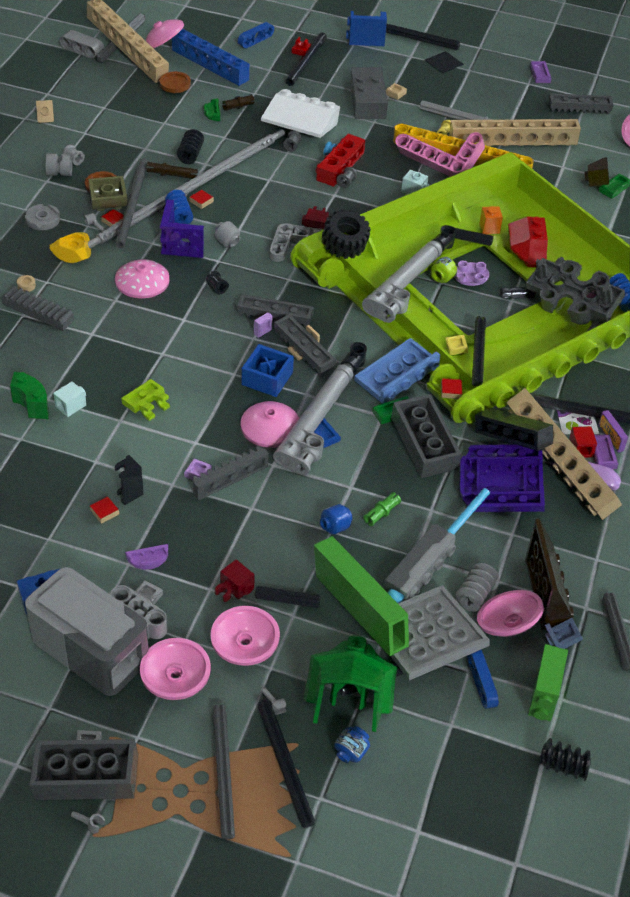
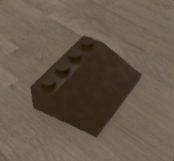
[525,519,574,630]

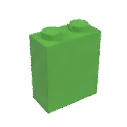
[528,644,568,721]

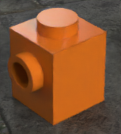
[479,206,503,234]

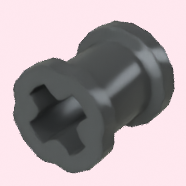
[283,130,302,152]
[337,167,357,188]

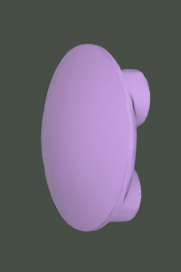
[454,261,489,286]

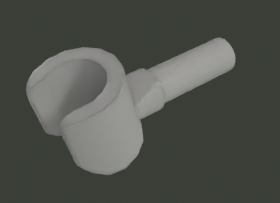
[84,213,105,232]
[262,688,286,715]
[71,811,105,834]

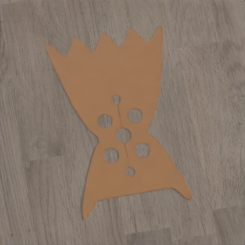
[92,737,300,857]

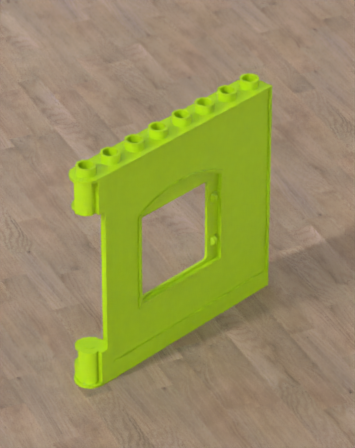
[290,152,630,424]

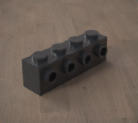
[475,408,553,451]

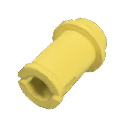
[437,120,451,135]

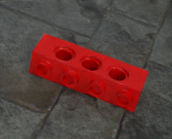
[315,133,365,187]

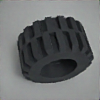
[322,209,371,259]

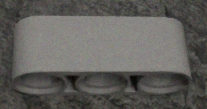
[59,30,104,59]

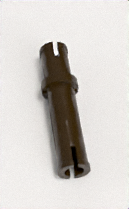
[146,161,198,179]

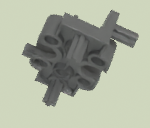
[526,257,625,331]

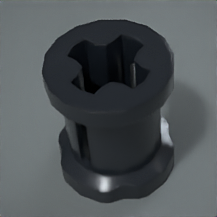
[206,271,229,295]

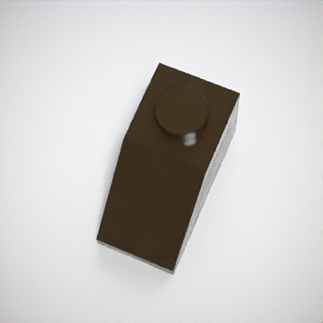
[585,157,609,187]

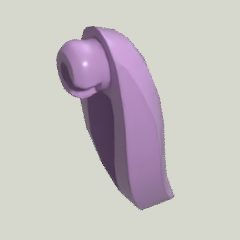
[587,462,621,490]

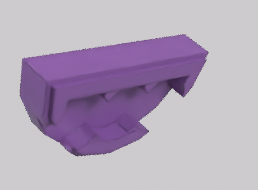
[125,544,168,570]

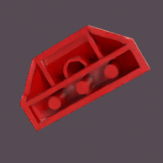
[508,217,548,267]

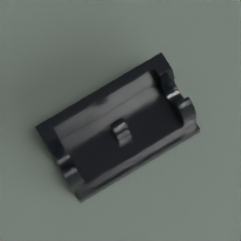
[115,455,144,505]

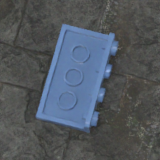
[354,338,440,404]

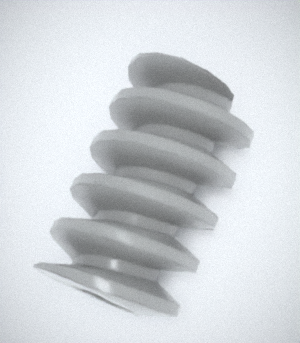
[456,563,499,612]

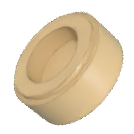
[17,275,36,292]

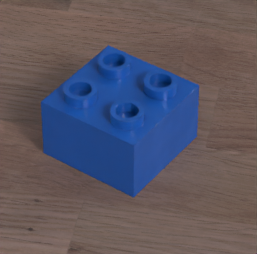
[242,344,294,397]

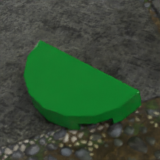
[204,98,220,121]

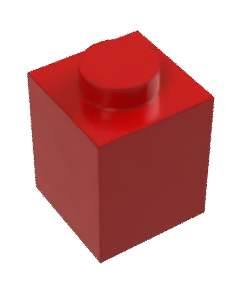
[569,426,597,458]

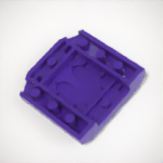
[460,445,545,512]

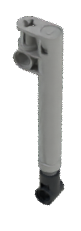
[362,225,456,323]
[273,342,367,475]

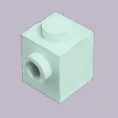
[401,170,429,194]
[53,382,86,417]

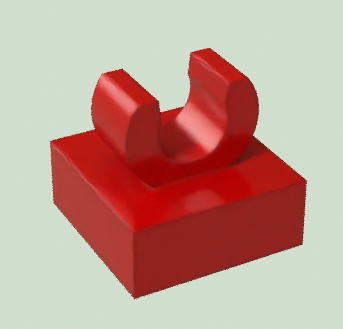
[292,37,311,56]

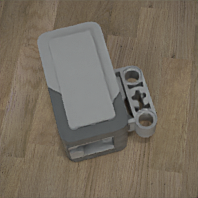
[25,567,167,696]

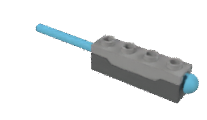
[384,488,490,603]

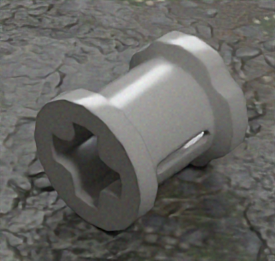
[63,144,85,165]

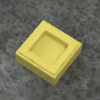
[445,335,468,355]

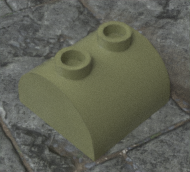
[89,176,127,211]

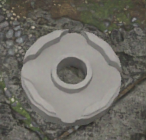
[25,204,60,230]

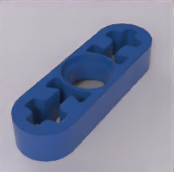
[238,22,274,48]
[467,650,499,709]

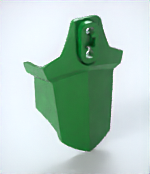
[304,635,397,732]

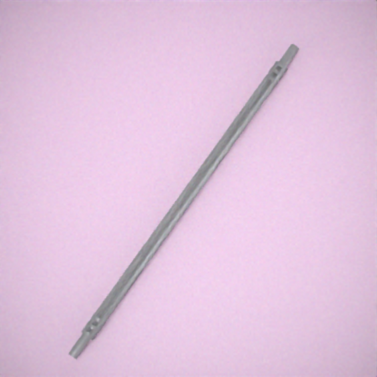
[88,129,285,248]

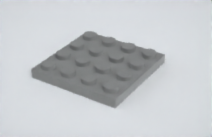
[391,585,490,681]

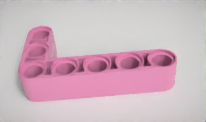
[395,132,485,177]

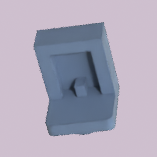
[545,618,583,649]

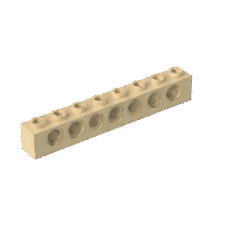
[87,0,169,83]
[449,119,581,146]
[506,388,622,520]

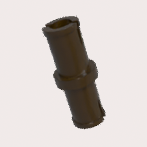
[222,94,255,111]

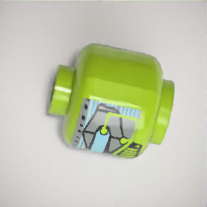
[431,257,457,283]

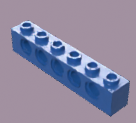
[172,29,250,86]

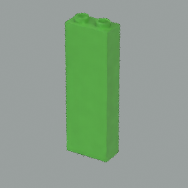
[314,536,409,656]

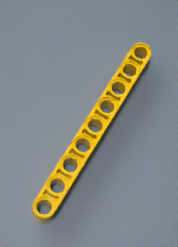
[393,124,534,168]

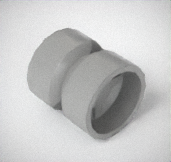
[46,153,72,176]

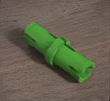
[363,492,401,526]

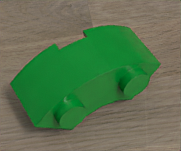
[10,372,49,419]

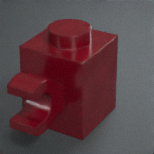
[302,206,329,230]
[215,559,255,602]

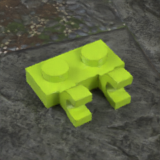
[121,379,170,421]

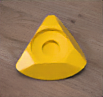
[49,232,91,263]

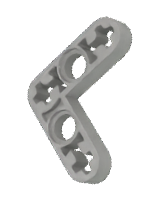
[270,223,322,262]

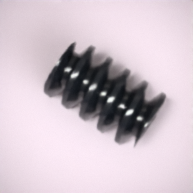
[177,129,204,164]
[538,738,592,782]

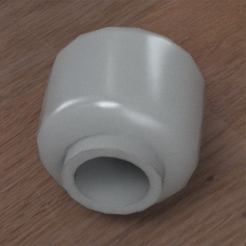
[214,221,241,247]

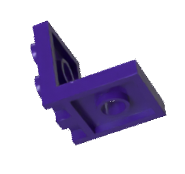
[160,200,204,258]

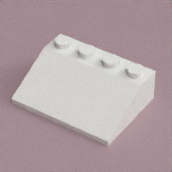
[261,89,340,138]

